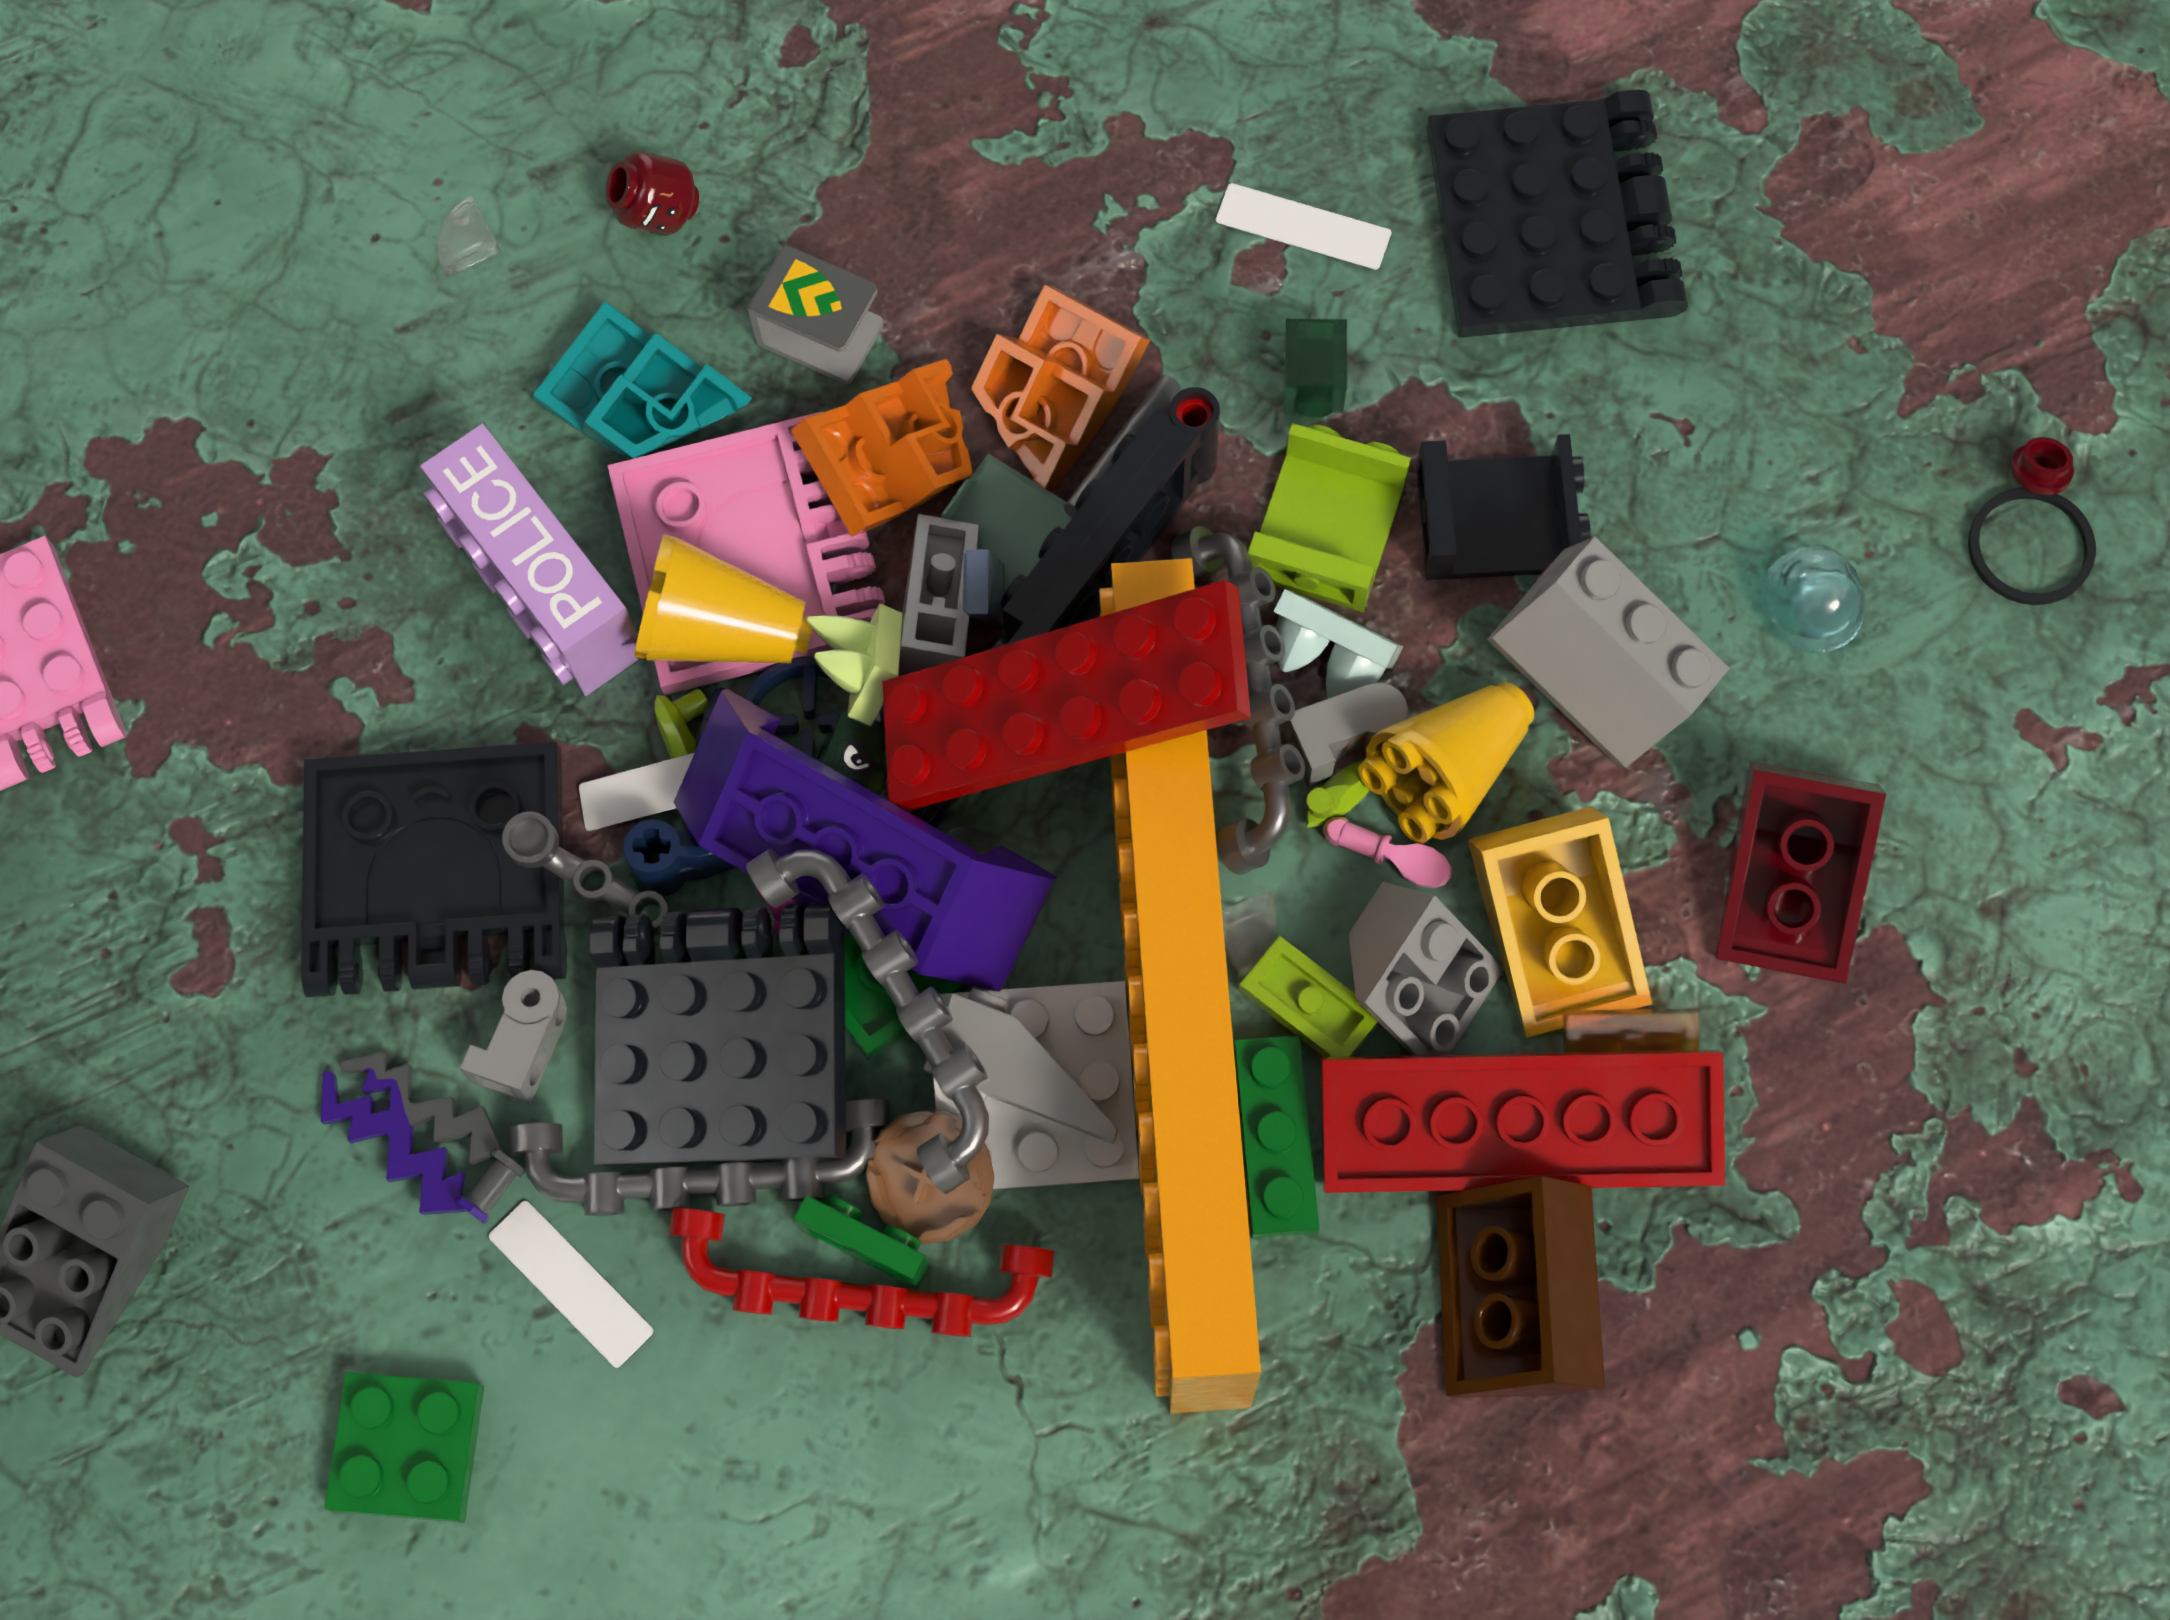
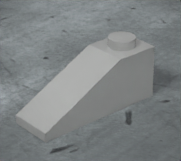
[898,514,979,677]
[923,988,1118,1144]

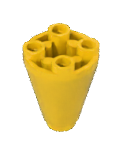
[1358,682,1534,844]

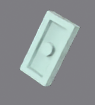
[1273,589,1404,698]

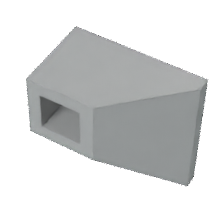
[1349,882,1504,1055]

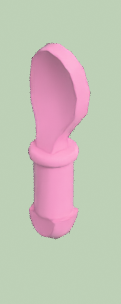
[1323,817,1452,889]

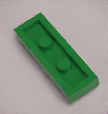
[1234,1035,1319,1239]

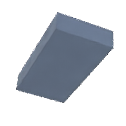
[963,549,1005,627]

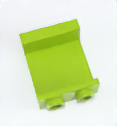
[1248,423,1411,613]

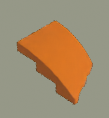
[971,284,1151,492]
[791,358,973,537]

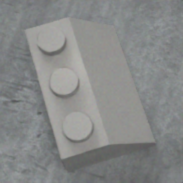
[1487,536,1730,769]

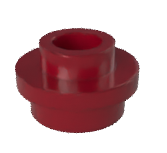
[2010,437,2074,495]

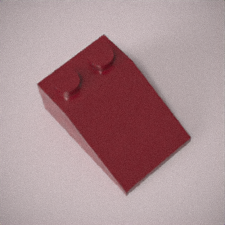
[1715,761,1887,984]

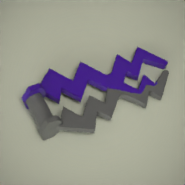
[321,1052,525,1225]

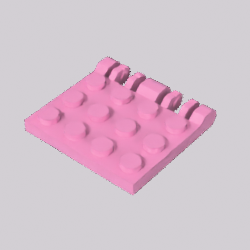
[607,412,885,696]
[0,536,127,791]

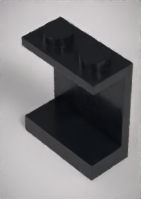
[1416,434,1591,580]

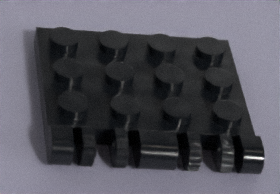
[1427,89,1688,338]
[301,741,567,998]
[590,901,846,1166]

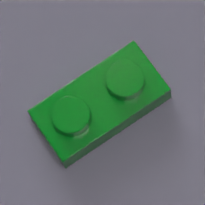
[794,1195,929,1290]

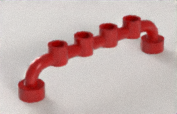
[669,1208,1055,1337]

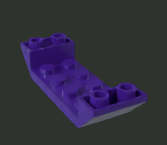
[674,689,1057,991]

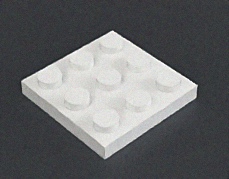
[934,981,1139,1190]

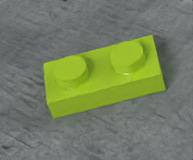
[1239,936,1379,1057]

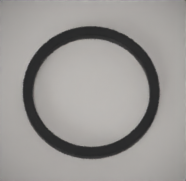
[1968,487,2096,605]

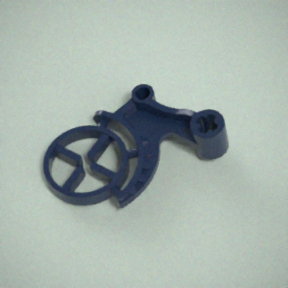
[623,657,878,897]

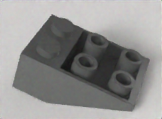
[0,1125,190,1378]

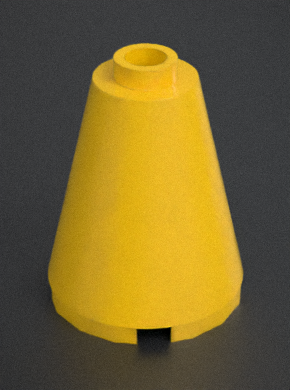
[634,534,812,663]

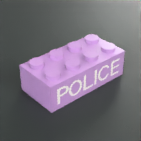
[420,423,640,697]

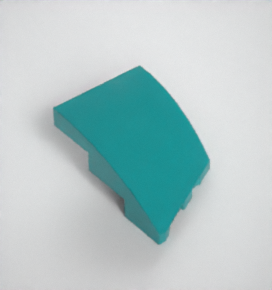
[532,301,752,460]

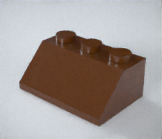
[1436,1176,1605,1398]

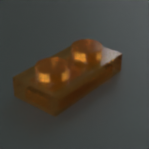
[1563,1008,1699,1053]

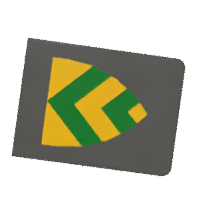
[747,244,883,384]

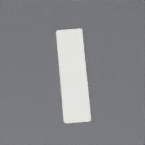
[1216,183,1391,270]
[579,753,694,831]
[489,1201,654,1368]

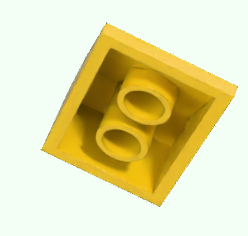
[1468,806,1652,1038]

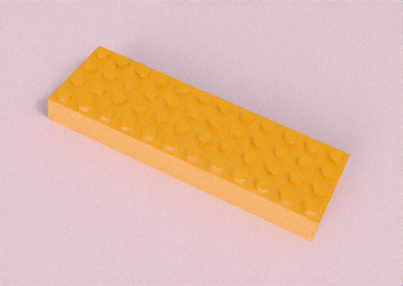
[1099,558,1261,1414]

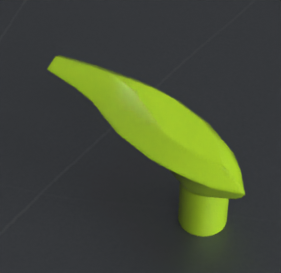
[655,688,708,759]
[1306,758,1369,828]

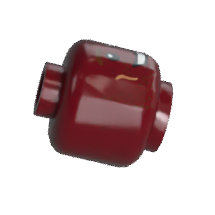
[606,151,699,236]

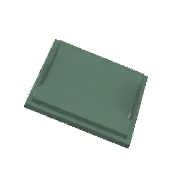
[942,453,1072,593]

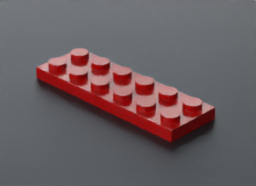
[882,580,1251,811]
[1320,1050,1725,1193]

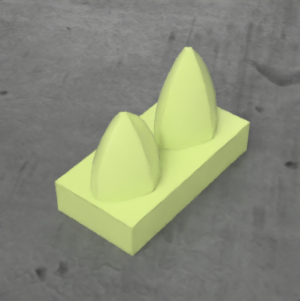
[806,604,903,726]

